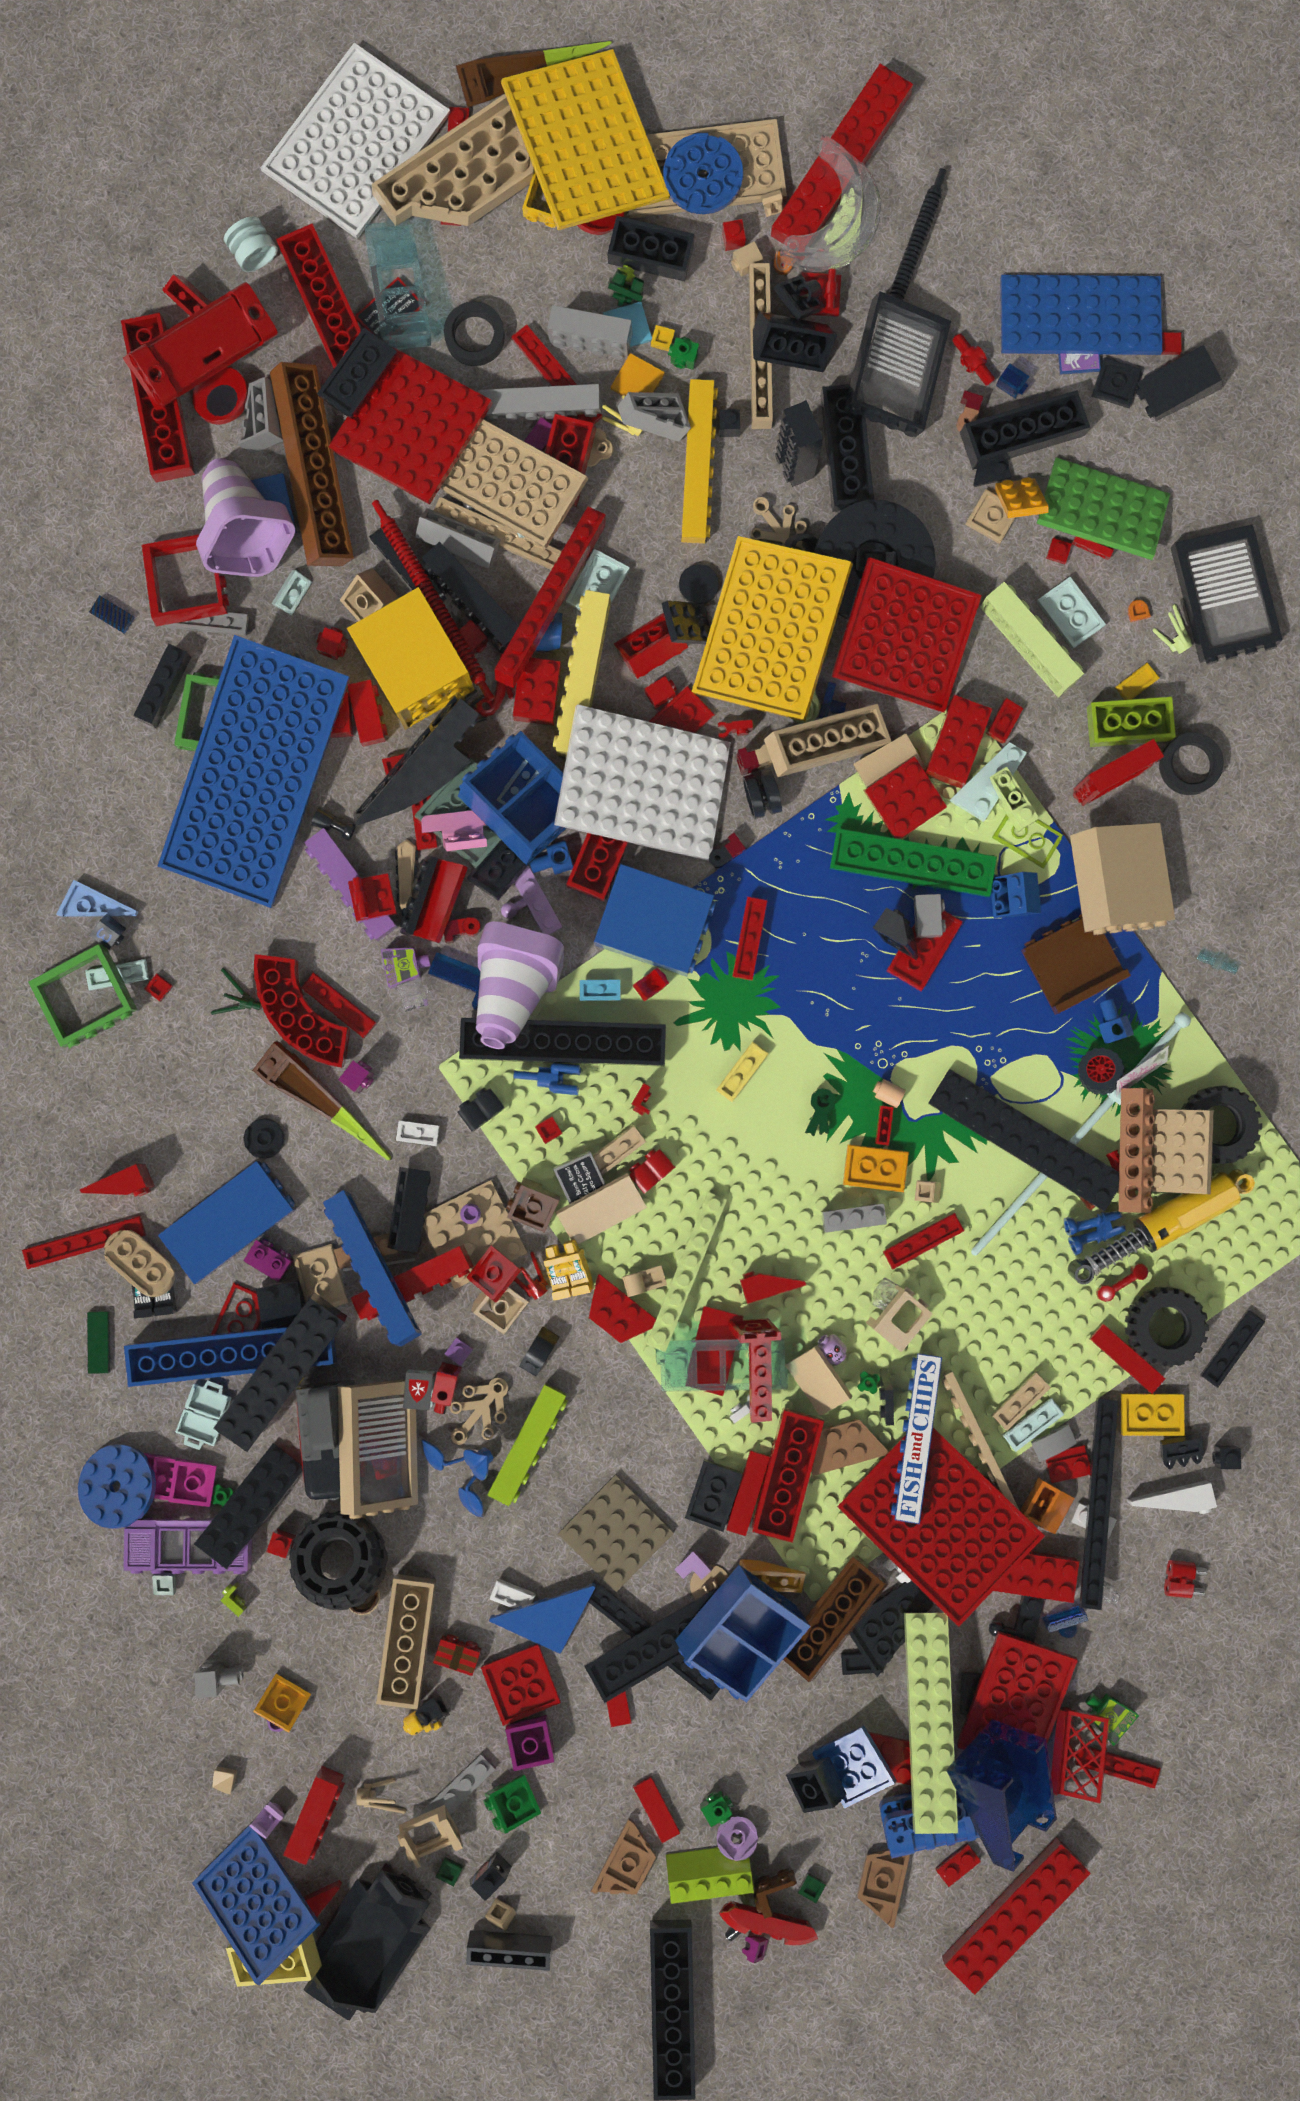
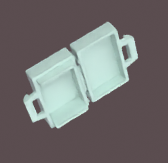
[175,1380,232,1450]

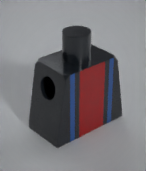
[469,1852,512,1901]

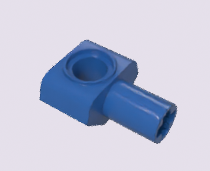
[530,840,573,875]
[1099,999,1134,1044]

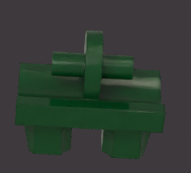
[608,269,644,307]

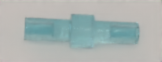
[1197,952,1238,974]

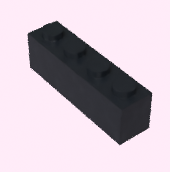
[133,643,191,729]
[387,1167,431,1252]
[466,1930,553,1971]

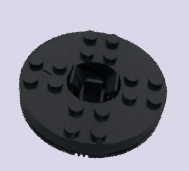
[813,500,936,620]

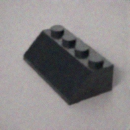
[753,311,837,372]

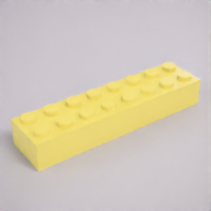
[553,590,611,757]

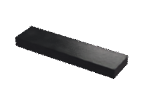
[1200,1309,1265,1388]

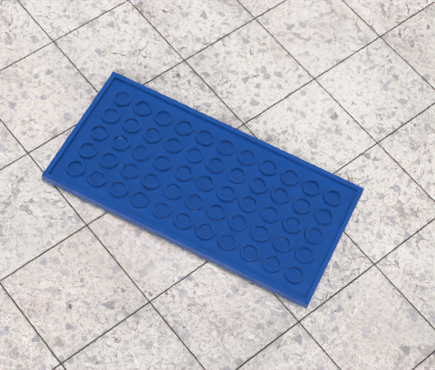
[158,635,351,908]

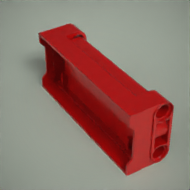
[123,282,278,411]

